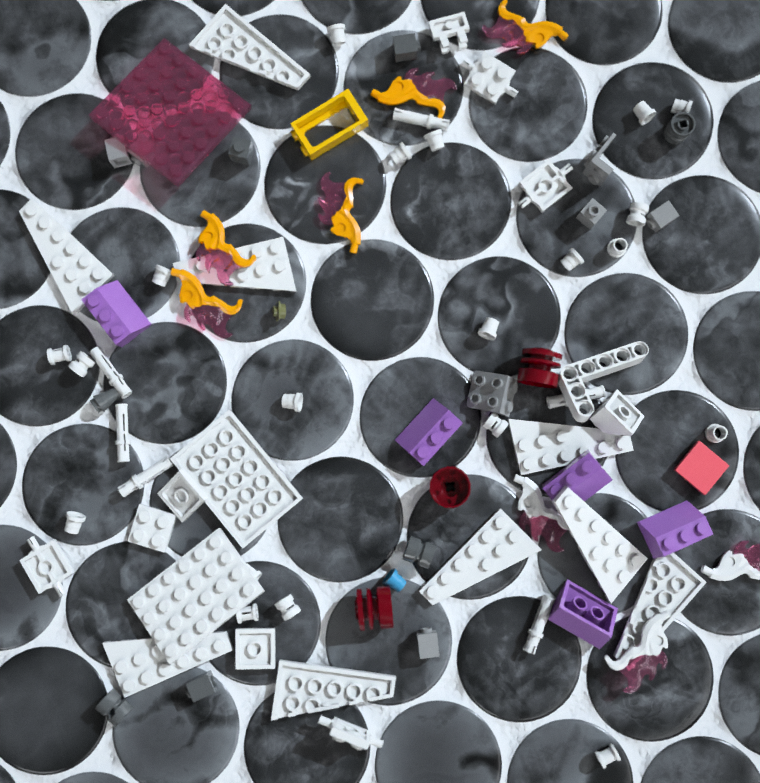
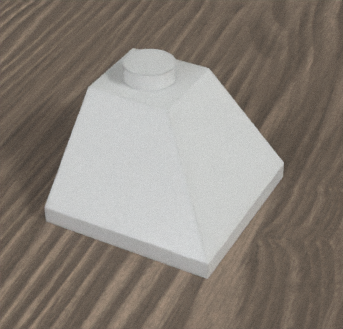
[590,390,644,436]

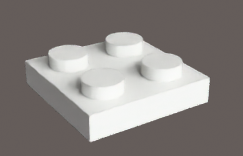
[157,469,208,522]
[128,504,177,552]
[235,628,276,669]

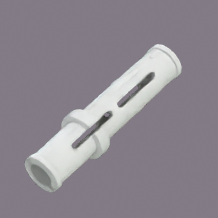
[393,108,450,132]
[89,346,132,399]
[546,385,606,409]
[115,404,131,462]
[117,456,174,497]
[523,594,555,655]

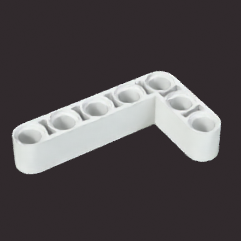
[558,341,649,423]

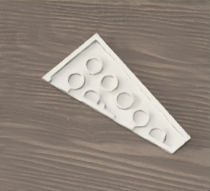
[189,4,310,90]
[19,198,115,316]
[173,237,297,292]
[507,419,634,475]
[552,486,648,603]
[419,508,542,605]
[613,553,706,670]
[102,631,234,698]
[271,659,396,720]

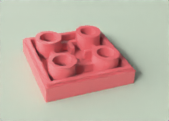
[674,441,729,495]

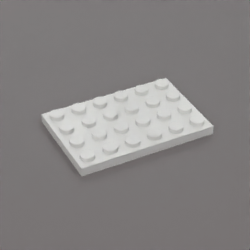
[170,410,303,548]
[127,528,265,664]

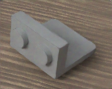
[583,133,616,187]
[466,371,518,417]

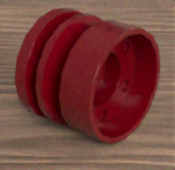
[517,347,563,388]
[430,466,471,508]
[355,586,394,631]

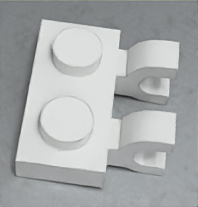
[428,12,470,54]

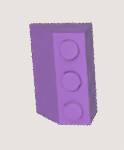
[81,280,152,347]
[395,398,463,466]
[542,450,613,501]
[637,501,713,558]
[548,579,618,649]

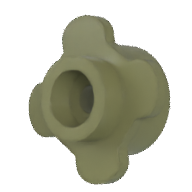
[272,301,286,321]

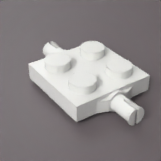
[461,51,519,104]
[518,159,573,213]
[19,536,75,597]
[318,715,384,750]

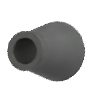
[90,387,121,413]

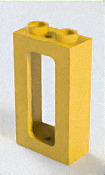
[290,89,368,161]

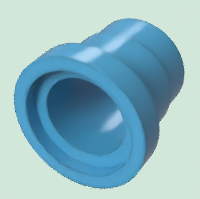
[382,568,407,593]

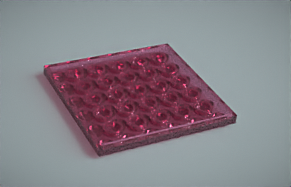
[89,38,251,187]

